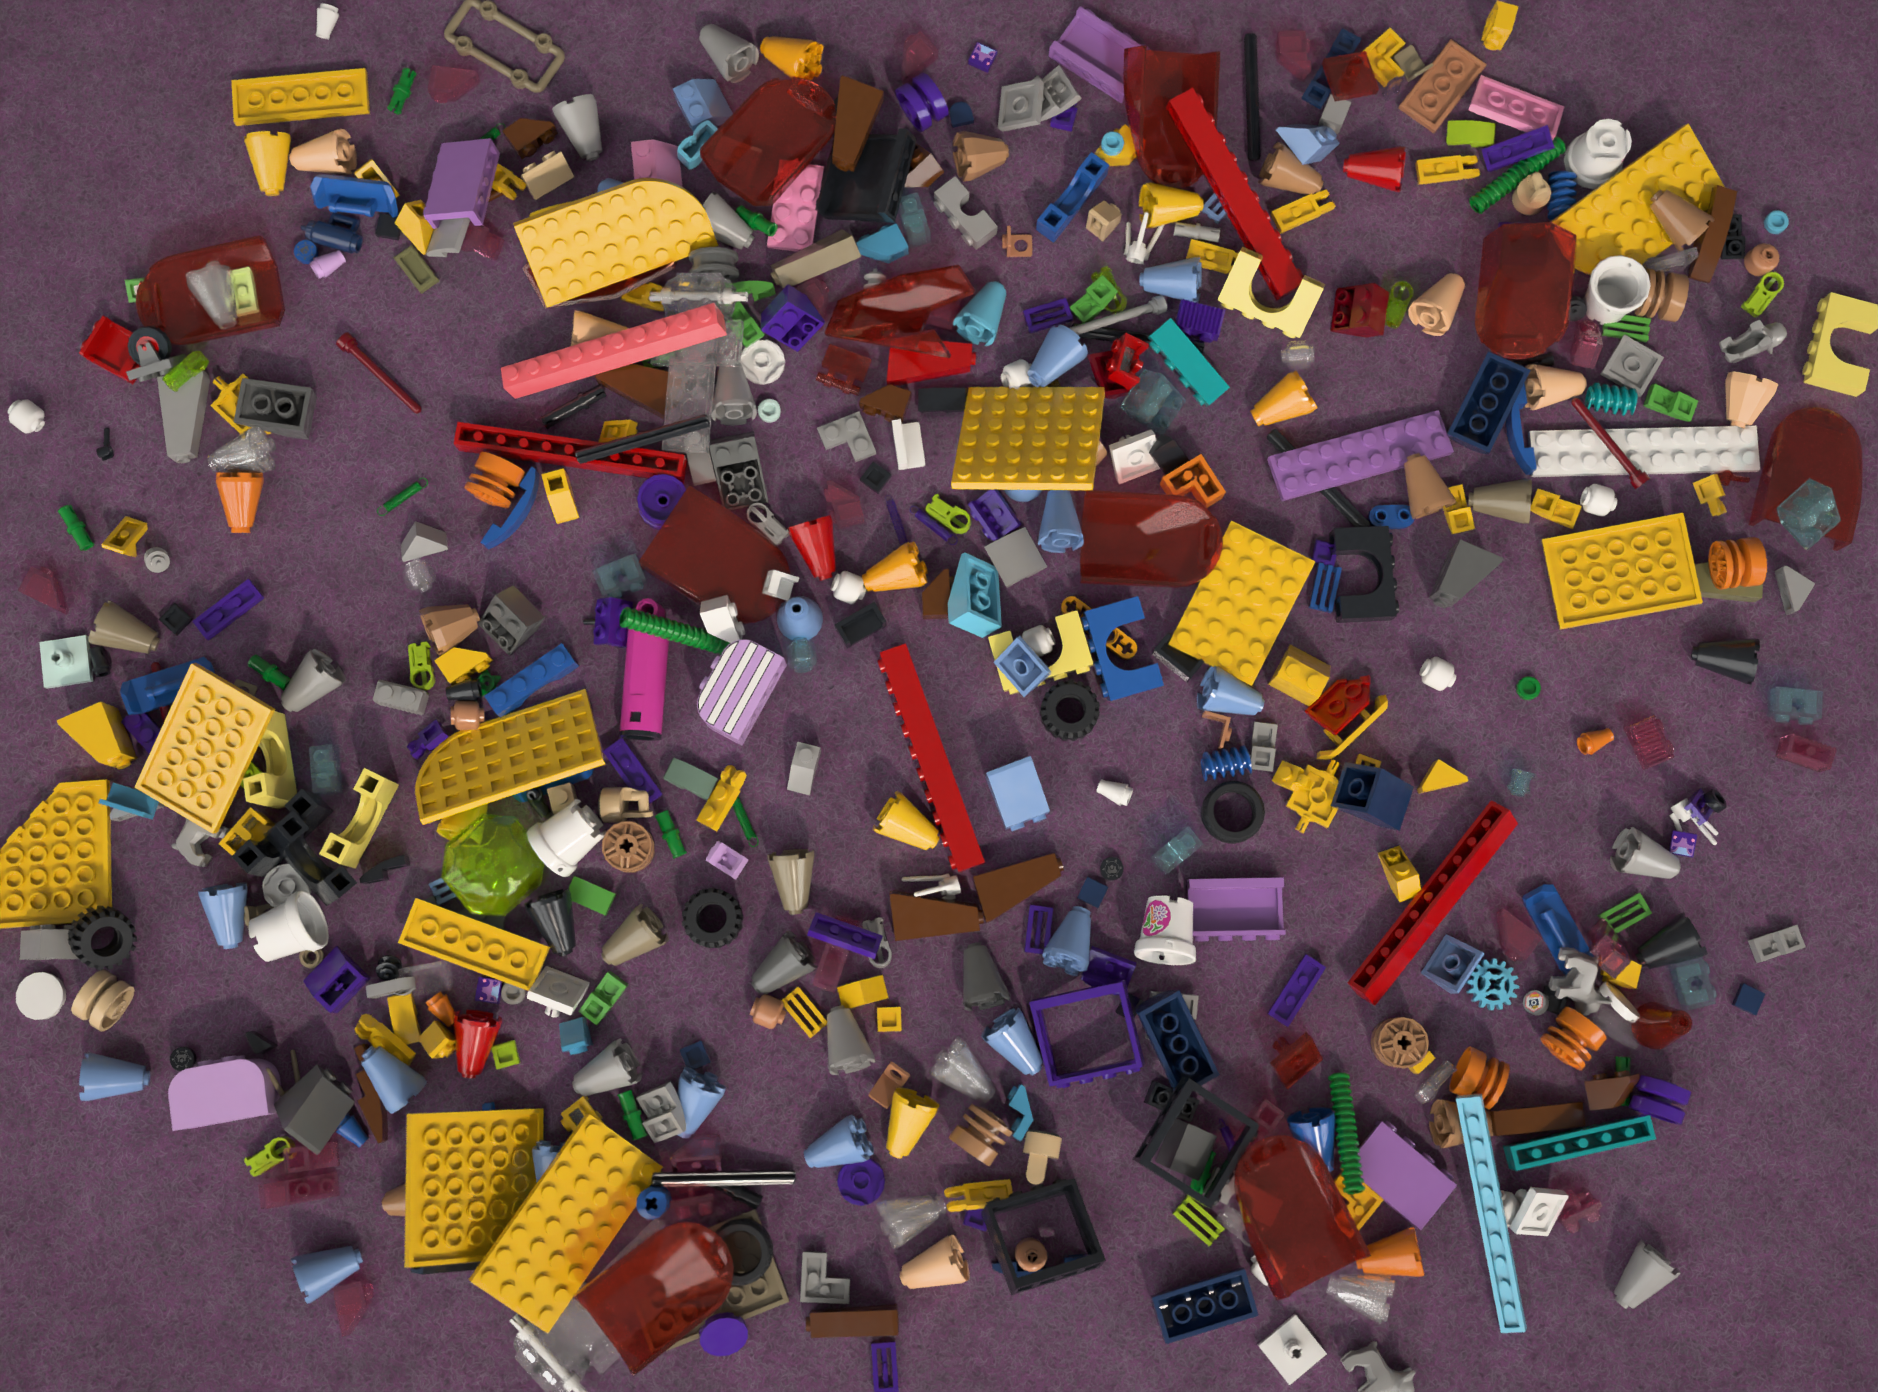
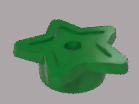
[473,669,501,698]

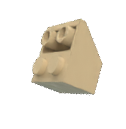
[520,151,574,200]

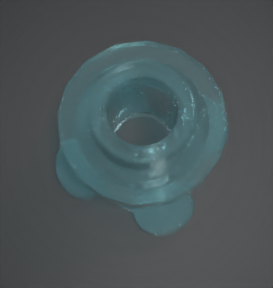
[1507,768,1535,797]

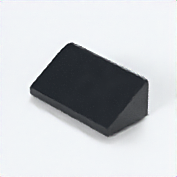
[1149,434,1190,475]

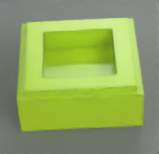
[492,1040,521,1070]

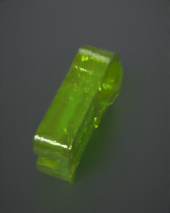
[1091,266,1127,313]
[1385,281,1414,329]
[162,350,209,392]

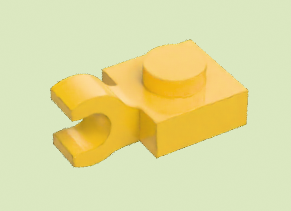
[1693,474,1727,516]
[1271,760,1315,791]

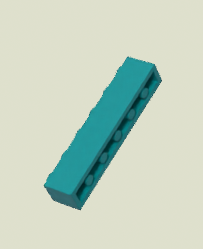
[1503,1114,1656,1171]

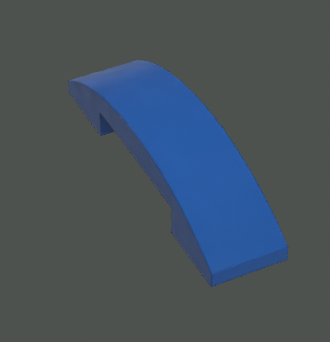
[1506,383,1537,475]
[480,466,539,550]

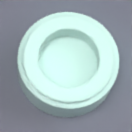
[758,399,781,423]

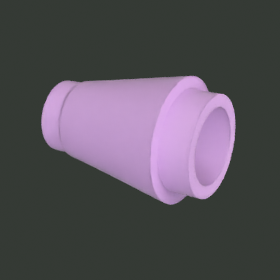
[310,250,346,279]

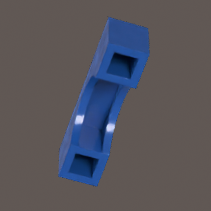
[1036,152,1109,243]
[484,643,579,718]

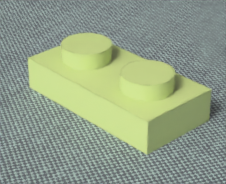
[227,267,260,317]

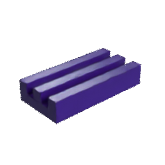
[1023,298,1073,334]
[1684,788,1714,826]
[1024,905,1053,954]
[871,1341,899,1392]

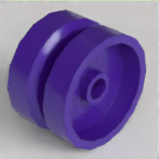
[895,72,949,132]
[637,474,689,531]
[1629,1075,1691,1125]

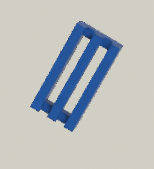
[1309,563,1342,613]

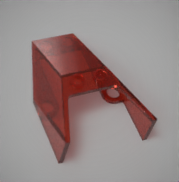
[824,265,975,358]

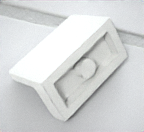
[892,419,925,470]

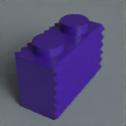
[1175,299,1225,343]

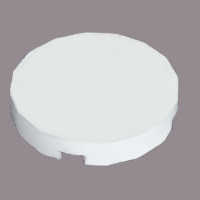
[740,340,785,385]
[262,864,311,907]
[16,972,66,1020]
[1599,981,1640,1023]

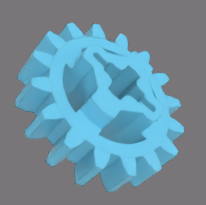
[1466,959,1519,1010]

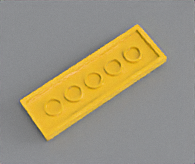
[231,68,370,126]
[398,898,550,991]

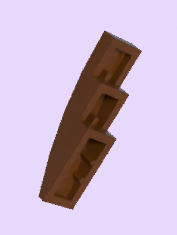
[1688,185,1737,283]
[354,1044,388,1144]
[1490,1102,1586,1136]

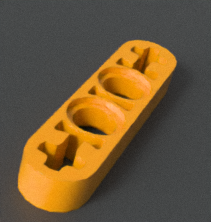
[1061,596,1137,660]

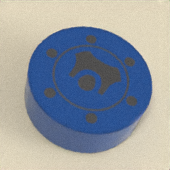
[294,240,319,264]

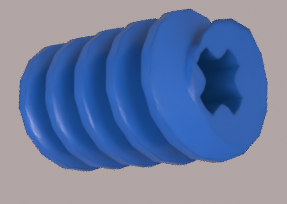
[1547,171,1577,220]
[1201,745,1252,781]
[636,1186,672,1219]

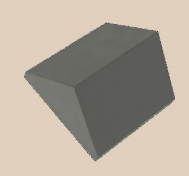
[1155,1119,1217,1181]

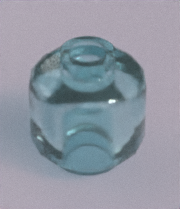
[786,637,817,673]

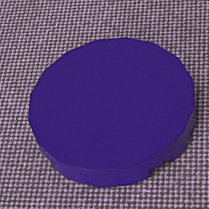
[837,1158,885,1206]
[699,1312,748,1356]

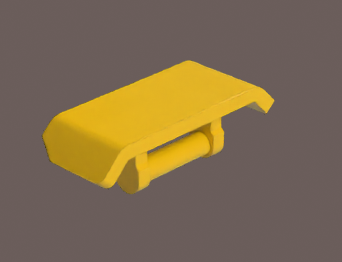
[1317,695,1388,760]

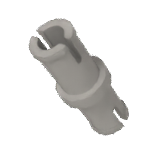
[1174,221,1221,243]

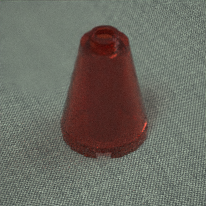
[1631,1002,1692,1050]

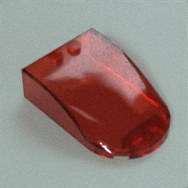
[1123,45,1220,188]
[1748,407,1863,551]
[639,485,790,624]
[1234,1135,1371,1301]

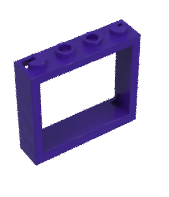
[1029,979,1145,1089]

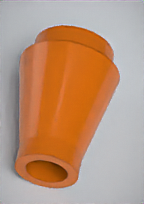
[1577,728,1614,755]
[426,991,455,1027]

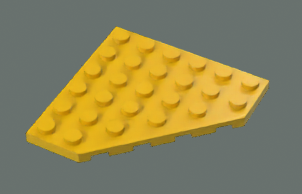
[0,779,112,929]

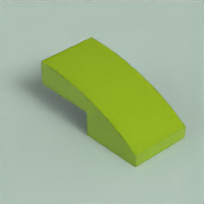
[1446,120,1496,147]

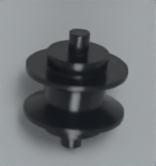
[1562,296,1587,321]
[376,955,402,981]

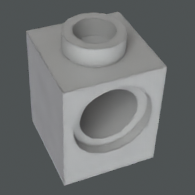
[1318,94,1351,134]

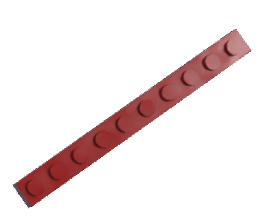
[1166,88,1304,301]
[453,422,688,484]
[877,643,985,873]
[1347,800,1518,1006]

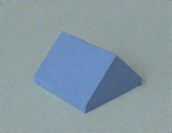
[994,636,1051,697]
[1421,934,1484,994]

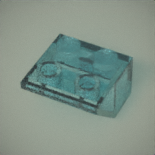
[1120,370,1186,436]
[1776,479,1841,550]

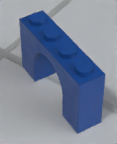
[1080,596,1164,701]

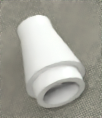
[316,3,339,39]
[1097,779,1133,806]

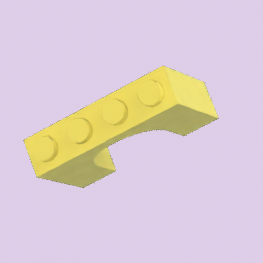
[1218,247,1325,338]
[1802,292,1878,397]
[988,611,1093,695]
[243,711,297,809]
[319,768,399,869]

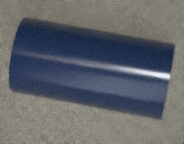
[1447,351,1531,454]
[1136,989,1219,1091]
[1151,1267,1259,1344]

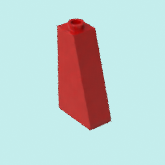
[887,336,976,386]

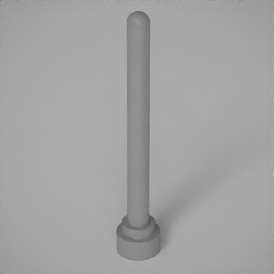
[1070,295,1167,335]

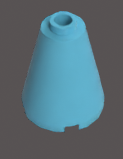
[953,281,1007,346]

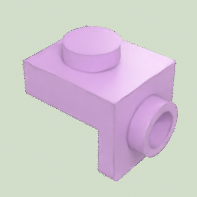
[706,841,748,879]

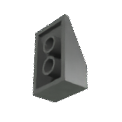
[234,378,317,440]

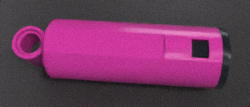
[619,598,669,741]

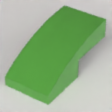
[1070,275,1118,324]
[725,281,775,302]
[724,301,765,348]
[1643,384,1698,422]
[569,876,616,916]
[578,971,629,1025]

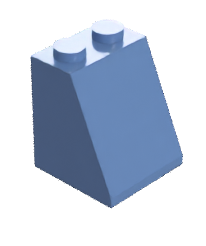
[985,756,1050,832]

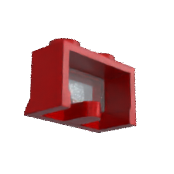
[1106,333,1149,391]

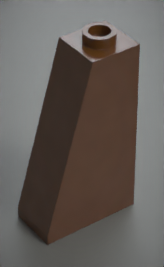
[832,75,884,172]
[595,364,691,422]
[973,853,1064,923]
[889,890,984,941]
[806,1304,899,1338]

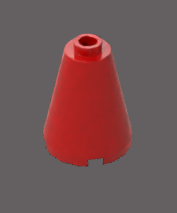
[1343,146,1406,192]
[787,515,836,581]
[453,1010,502,1078]

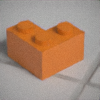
[1160,454,1226,510]

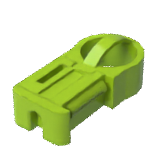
[1741,272,1784,317]
[926,494,971,534]
[408,642,436,691]
[244,1136,295,1177]

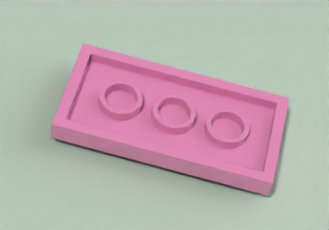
[1468,75,1564,140]
[767,161,824,252]

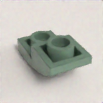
[662,758,718,800]

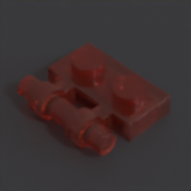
[816,344,872,396]

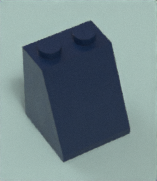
[1331,762,1414,831]

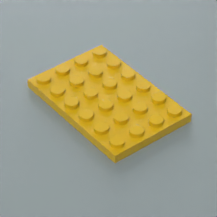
[1541,513,1703,630]
[1168,521,1315,686]
[135,663,275,834]

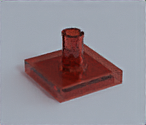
[1322,51,1379,102]
[1270,1032,1323,1090]

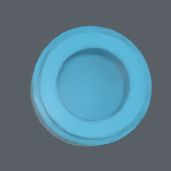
[1101,131,1124,156]
[1764,210,1789,234]

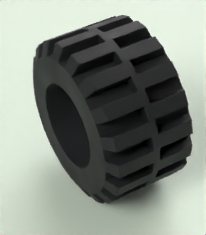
[1040,680,1100,741]
[682,888,744,948]
[68,906,137,970]

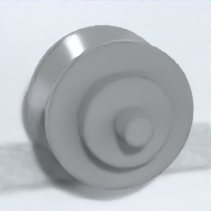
[864,269,886,296]
[144,547,170,573]

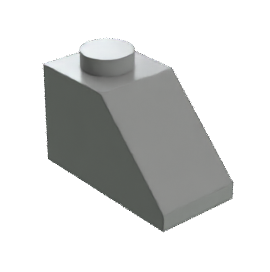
[787,742,821,796]

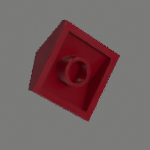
[1088,351,1141,399]

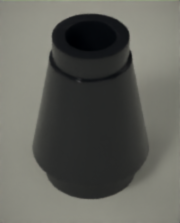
[446,678,482,701]

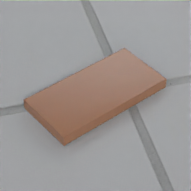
[1398,39,1487,133]

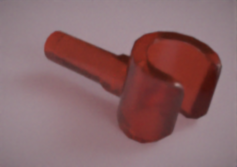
[1718,470,1750,486]

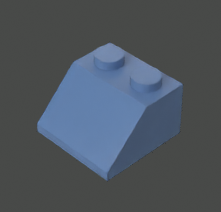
[673,79,735,133]
[1276,124,1340,165]

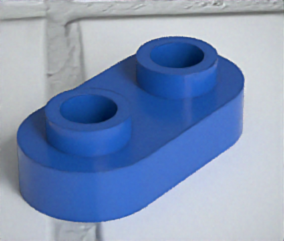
[1368,505,1415,529]

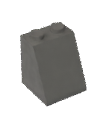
[1429,539,1503,608]
[274,1064,355,1155]

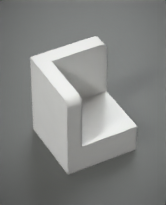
[762,570,799,600]

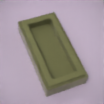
[394,245,439,294]

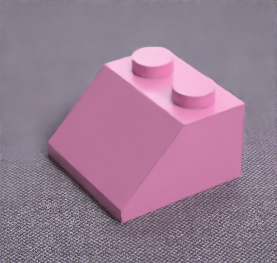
[631,139,683,187]

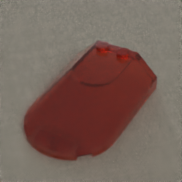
[700,77,836,206]
[1475,222,1577,359]
[136,236,285,345]
[1079,490,1223,588]
[573,1222,734,1376]

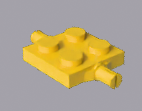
[210,374,271,438]
[1285,759,1340,833]

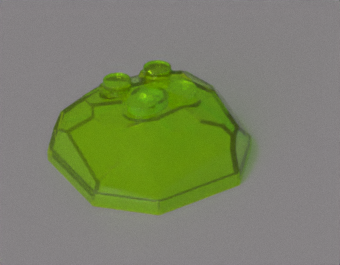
[441,814,544,916]

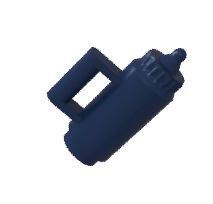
[301,212,363,254]

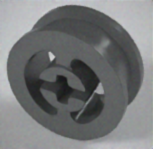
[689,247,739,284]

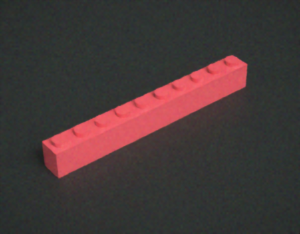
[501,303,727,399]

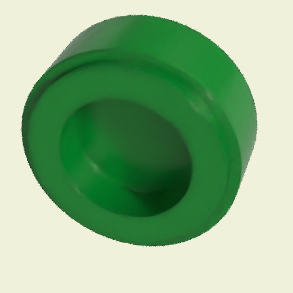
[1516,676,1541,700]

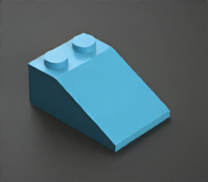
[948,552,1002,638]

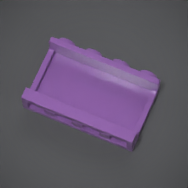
[1049,6,1153,103]
[423,138,500,229]
[1187,878,1286,941]
[1358,1121,1457,1230]

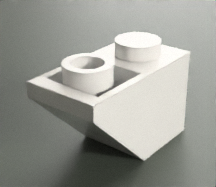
[700,595,745,643]

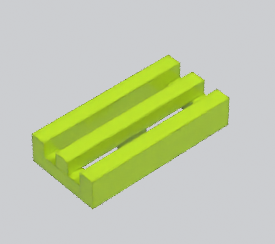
[1172,1195,1225,1247]

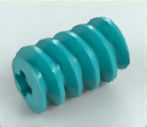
[1585,382,1638,416]

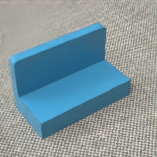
[99,783,159,820]

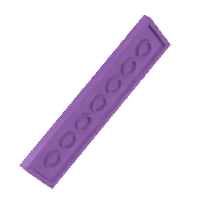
[1267,410,1454,501]

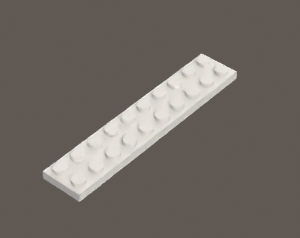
[1528,426,1760,477]

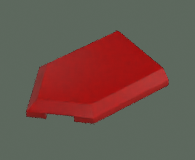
[1305,675,1370,736]

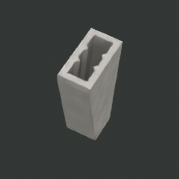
[157,369,210,463]

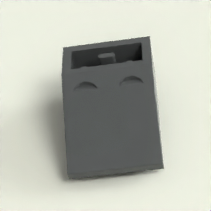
[709,431,769,511]

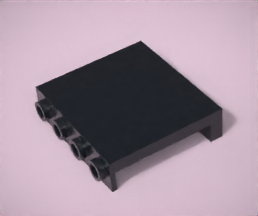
[815,128,917,223]

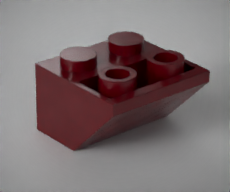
[1330,283,1389,338]

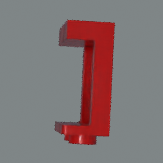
[79,315,141,385]

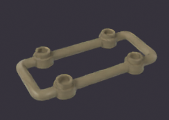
[444,0,565,93]

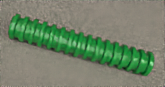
[1469,136,1566,214]
[619,607,730,655]
[1328,1073,1365,1194]

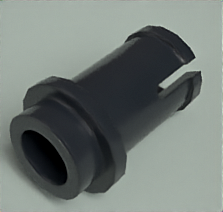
[88,646,112,677]

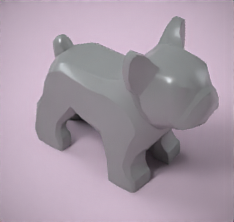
[1719,320,1787,363]
[172,818,231,867]
[1549,947,1610,1016]
[1340,1341,1416,1392]

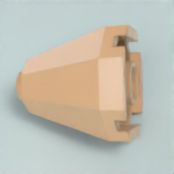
[1725,371,1778,429]

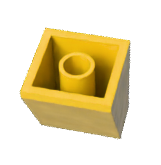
[1268,645,1331,706]
[56,702,137,769]

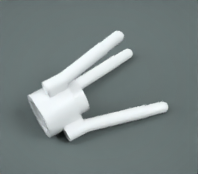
[1124,212,1164,264]
[1669,798,1718,845]
[902,873,961,900]

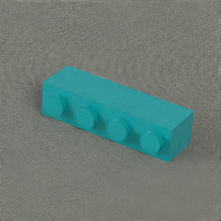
[1148,318,1230,407]

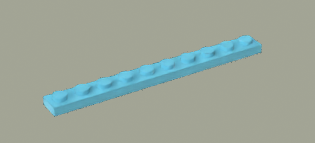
[1456,1094,1527,1333]

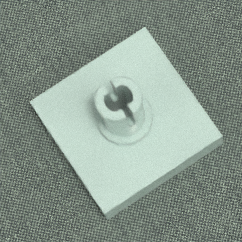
[40,635,93,689]

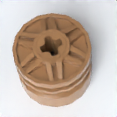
[1634,268,1689,322]
[602,821,655,873]
[1370,1017,1429,1068]
[948,1103,1013,1167]

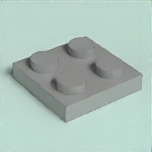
[998,79,1044,132]
[1600,335,1664,397]

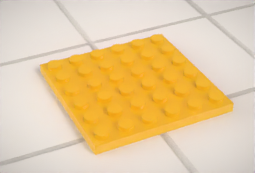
[951,387,1105,490]
[405,1108,544,1268]

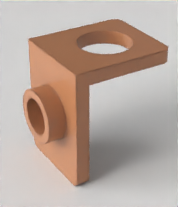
[1002,226,1032,257]
[1201,711,1232,750]
[868,1062,910,1109]

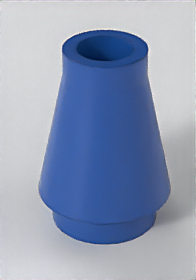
[336,1113,369,1148]

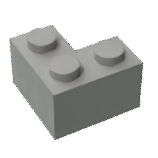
[20,925,78,960]

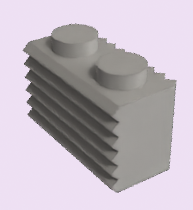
[373,679,429,716]

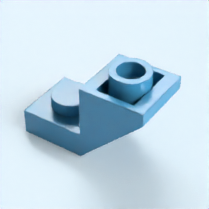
[1007,1084,1033,1141]

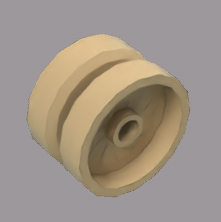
[71,969,135,1031]

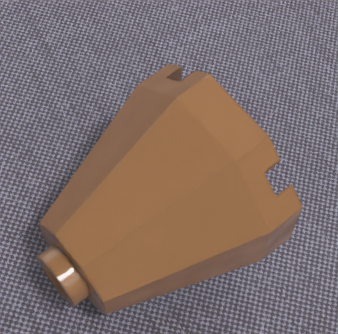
[953,131,1009,182]
[419,604,480,657]

